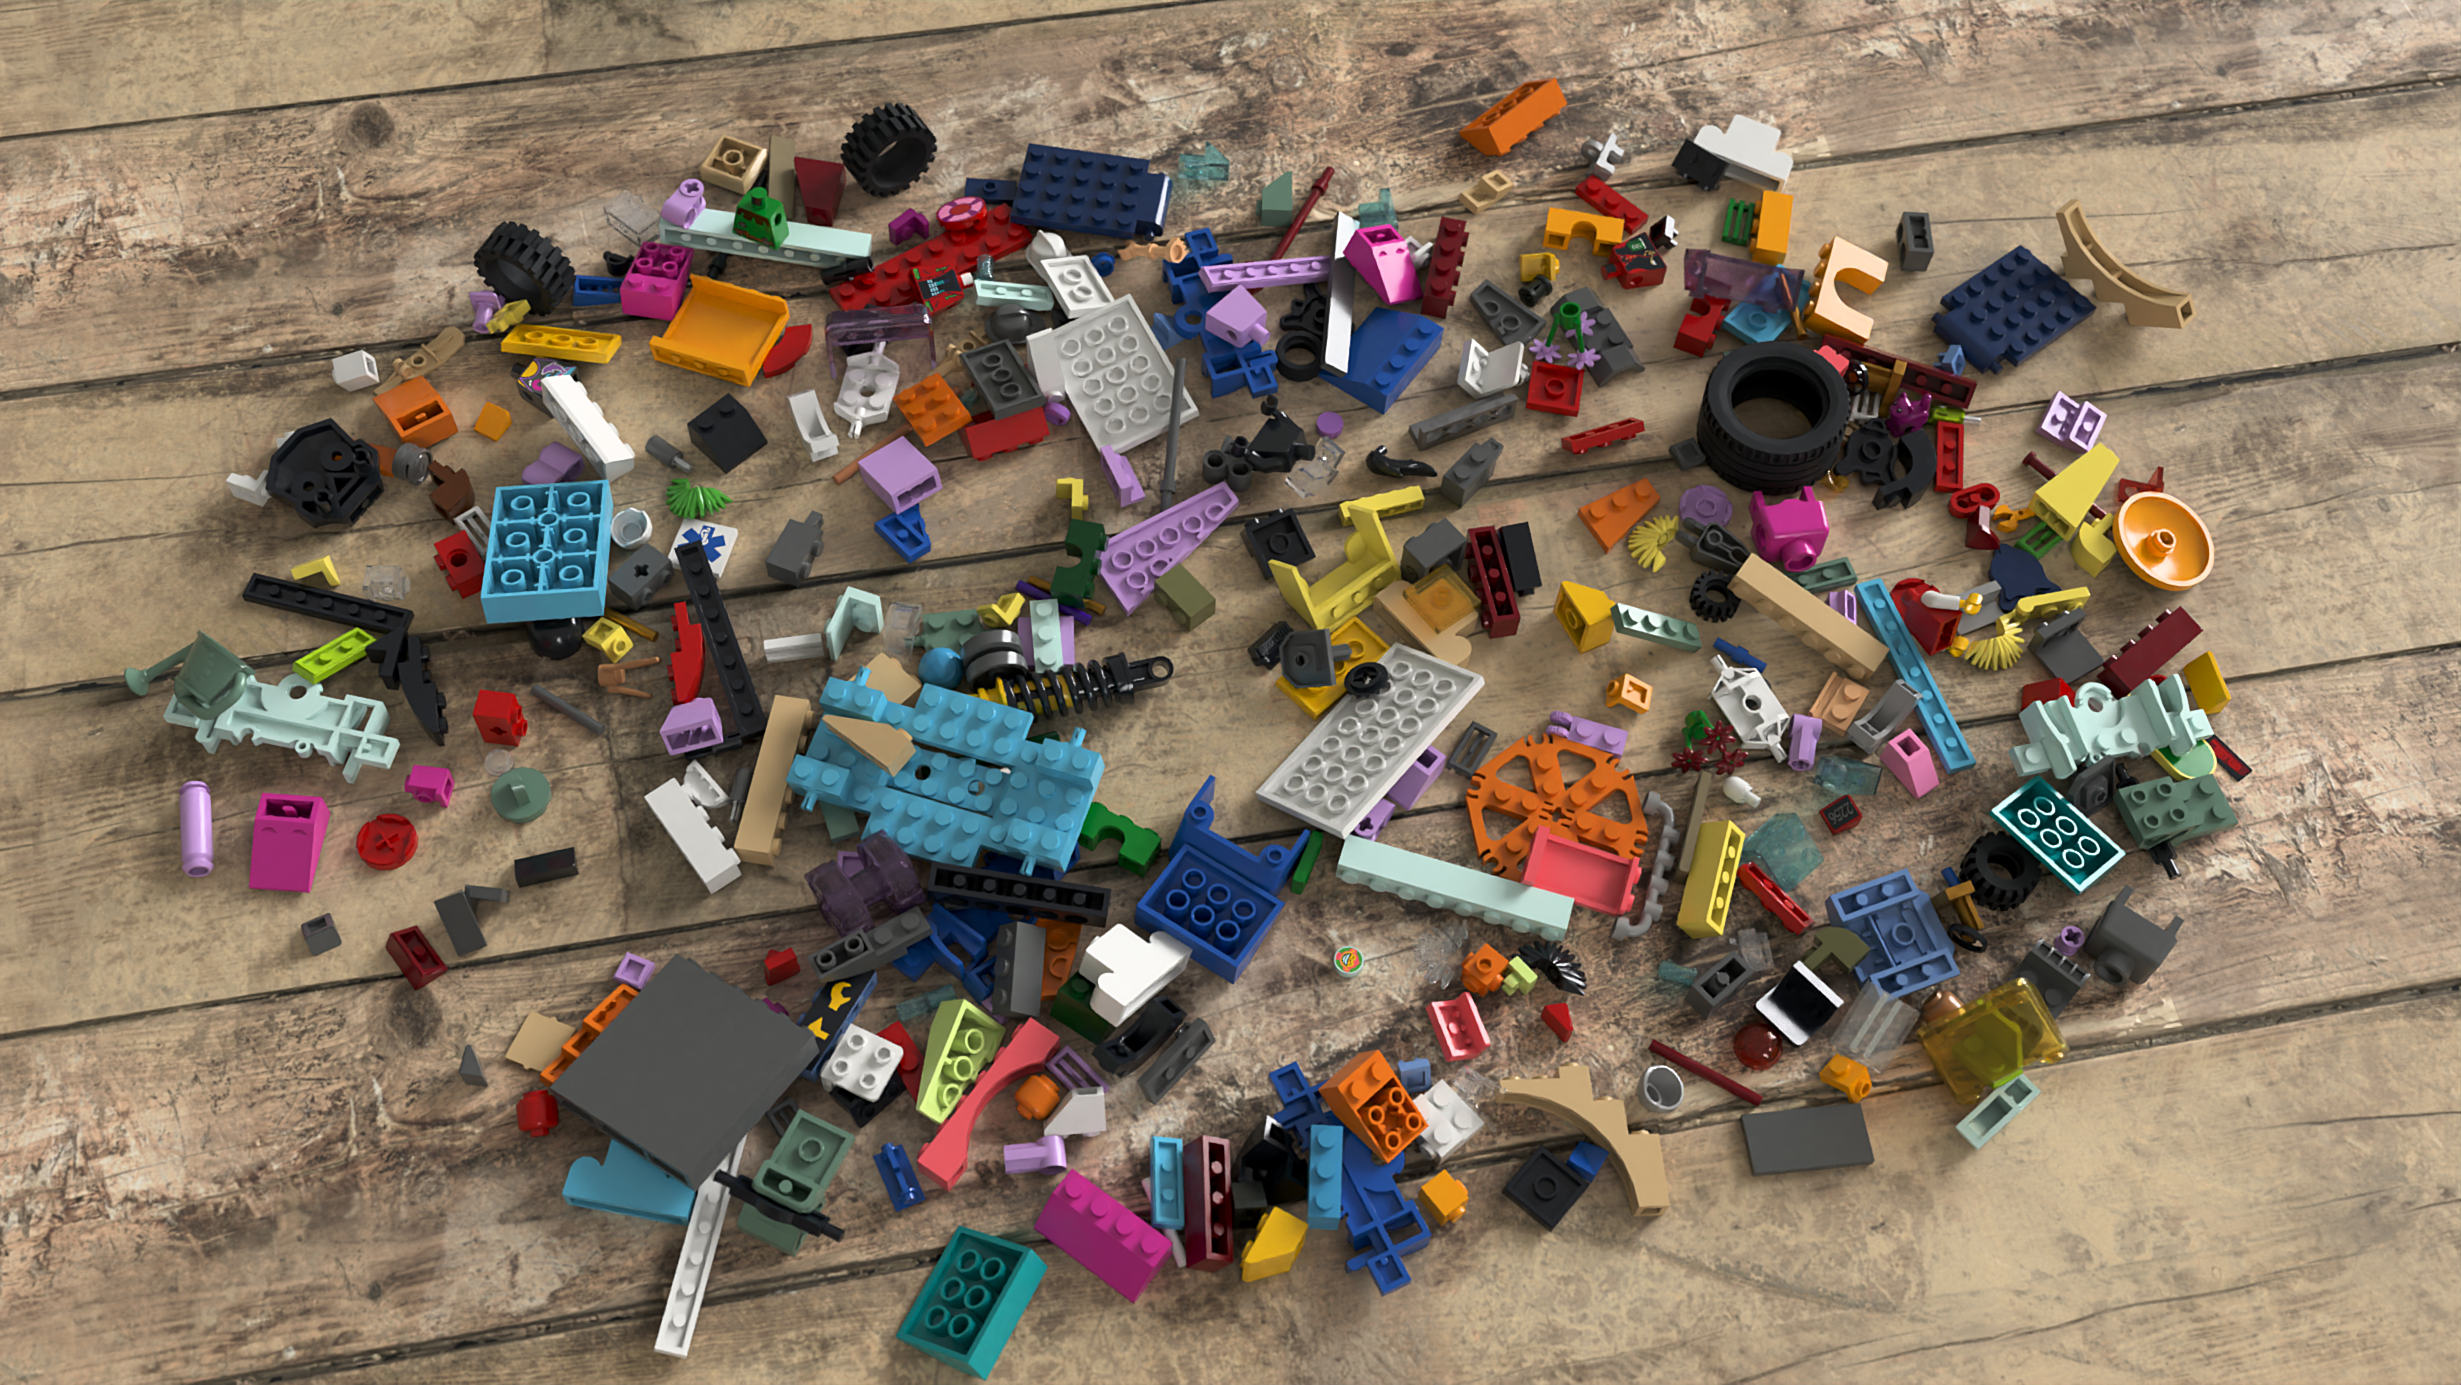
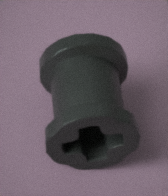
[1518,274,1553,308]

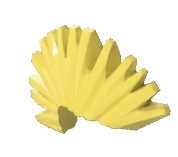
[1628,515,1679,573]
[1964,612,2024,671]

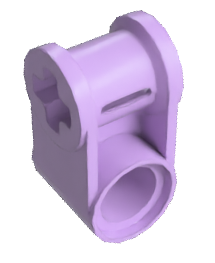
[661,179,706,229]
[1350,798,1396,841]

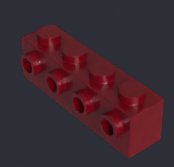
[1420,217,1469,319]
[1463,525,1521,639]
[2097,606,2204,700]
[1183,1135,1234,1272]

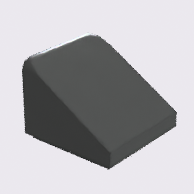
[301,913,342,956]
[459,1044,488,1087]

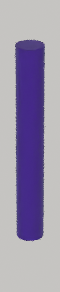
[1015,580,1092,626]

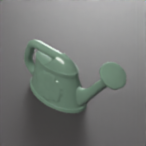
[124,630,257,721]

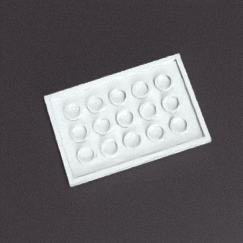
[1053,294,1199,454]

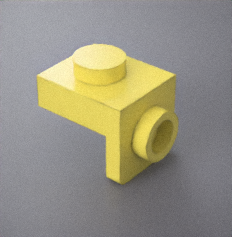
[1056,477,1089,520]
[976,593,1025,628]

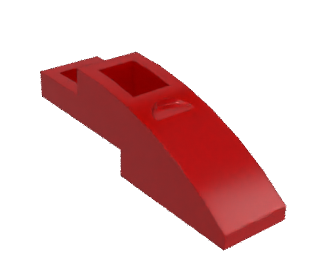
[667,602,706,706]

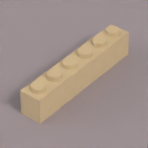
[1727,553,1890,684]
[734,695,815,866]

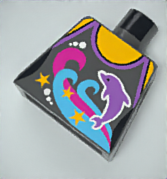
[511,356,581,419]

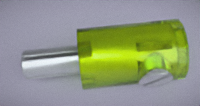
[1928,405,1981,427]

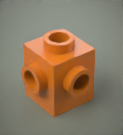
[1460,943,1509,997]

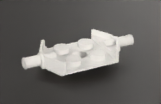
[834,339,900,439]
[1707,655,1791,763]

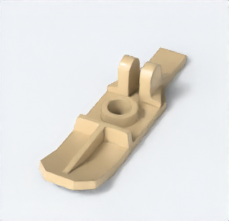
[925,322,995,378]
[373,326,465,396]

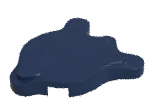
[1988,543,2062,614]

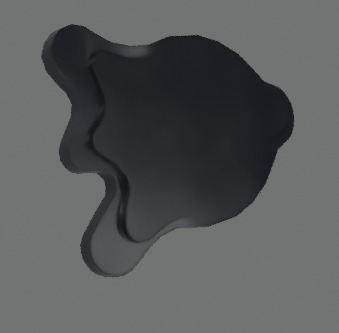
[1279,282,1355,342]
[1833,417,1898,486]

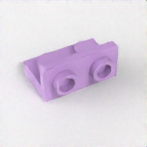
[1100,445,1145,508]

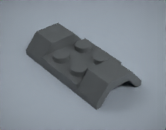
[1550,286,1645,388]

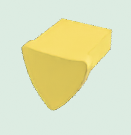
[291,554,340,587]

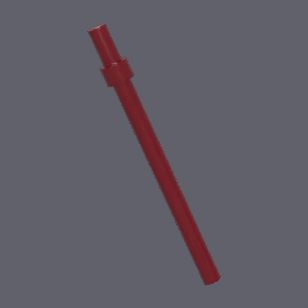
[1269,166,1335,261]

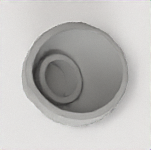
[1636,1065,1684,1113]

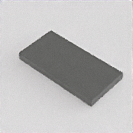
[959,339,1046,421]
[1740,1103,1875,1177]

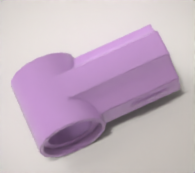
[1787,713,1822,772]
[1003,1135,1067,1175]

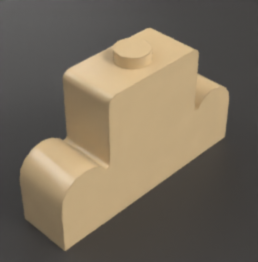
[1372,580,1478,669]

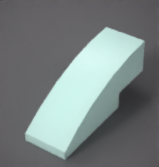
[1955,1074,2041,1151]

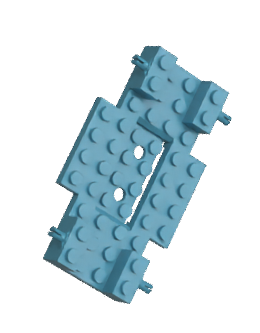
[786,666,1105,877]

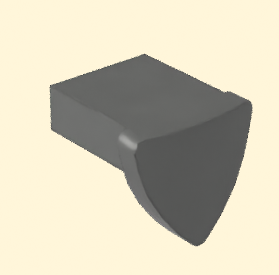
[464,884,510,914]

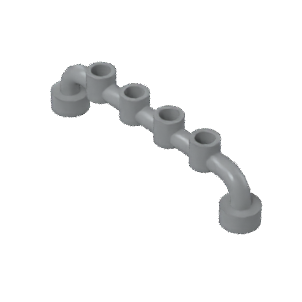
[1610,791,1681,941]

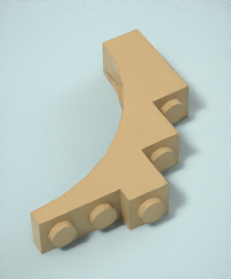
[2055,199,2197,329]
[1494,1063,1670,1217]

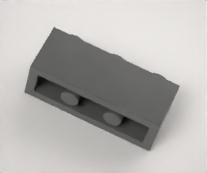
[992,921,1046,1021]

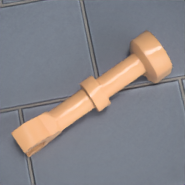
[1117,237,1188,263]

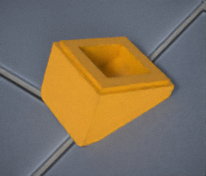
[474,401,512,442]

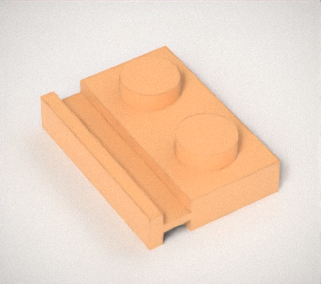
[1807,671,1870,736]

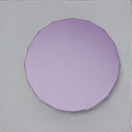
[1678,484,1733,528]

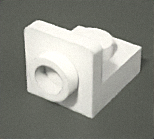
[226,470,272,507]

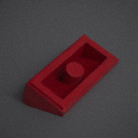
[385,925,448,990]

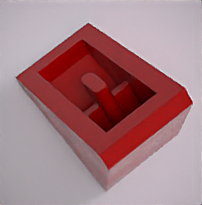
[2021,677,2076,712]

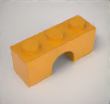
[1542,207,1624,258]

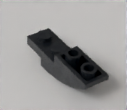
[398,635,449,746]

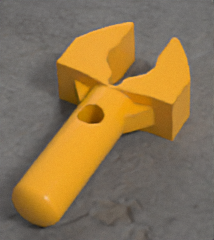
[1991,504,2037,533]

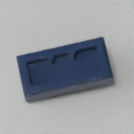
[964,178,1017,206]

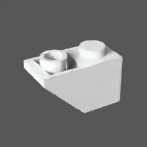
[1043,1086,1107,1139]

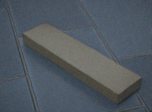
[767,135,796,222]
[1673,771,1712,885]

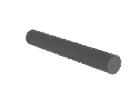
[530,684,605,735]

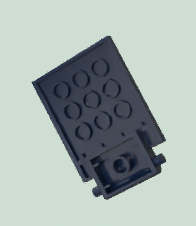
[1010,143,1173,242]
[1931,245,2097,375]

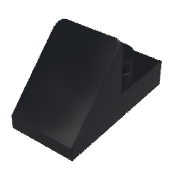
[365,627,409,690]

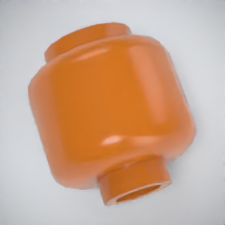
[1014,1074,1060,1121]

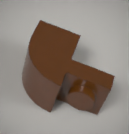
[427,460,475,526]

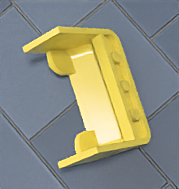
[1268,505,1401,633]

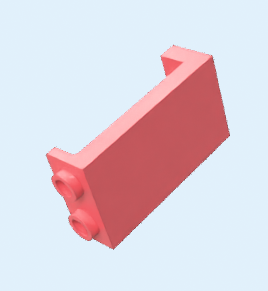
[1519,825,1642,918]

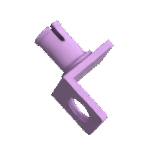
[469,290,506,333]

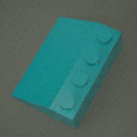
[1989,774,2126,895]
[895,1225,1048,1381]

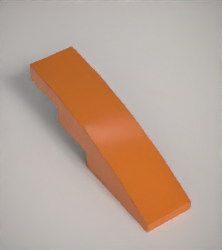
[540,982,639,1087]

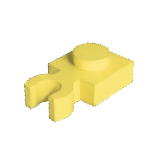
[486,300,531,334]

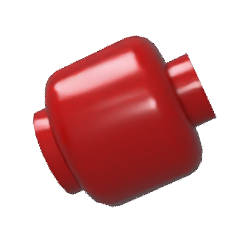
[516,1090,559,1138]

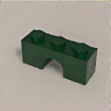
[1050,519,1109,609]

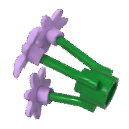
[1529,302,1601,370]

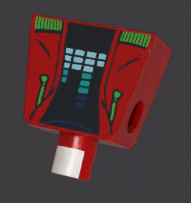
[907,263,974,321]

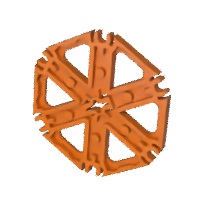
[1465,733,1649,883]

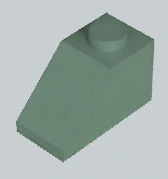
[1256,171,1292,227]

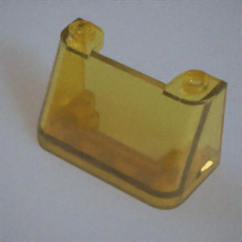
[1915,978,2070,1106]

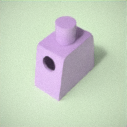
[1205,284,1271,348]
[660,698,723,756]

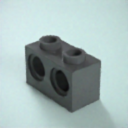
[1895,212,1934,272]

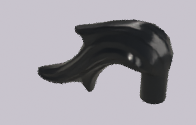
[1366,445,1437,479]

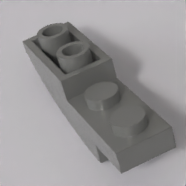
[807,905,933,983]

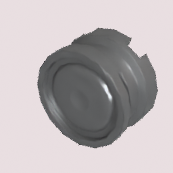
[392,442,433,485]

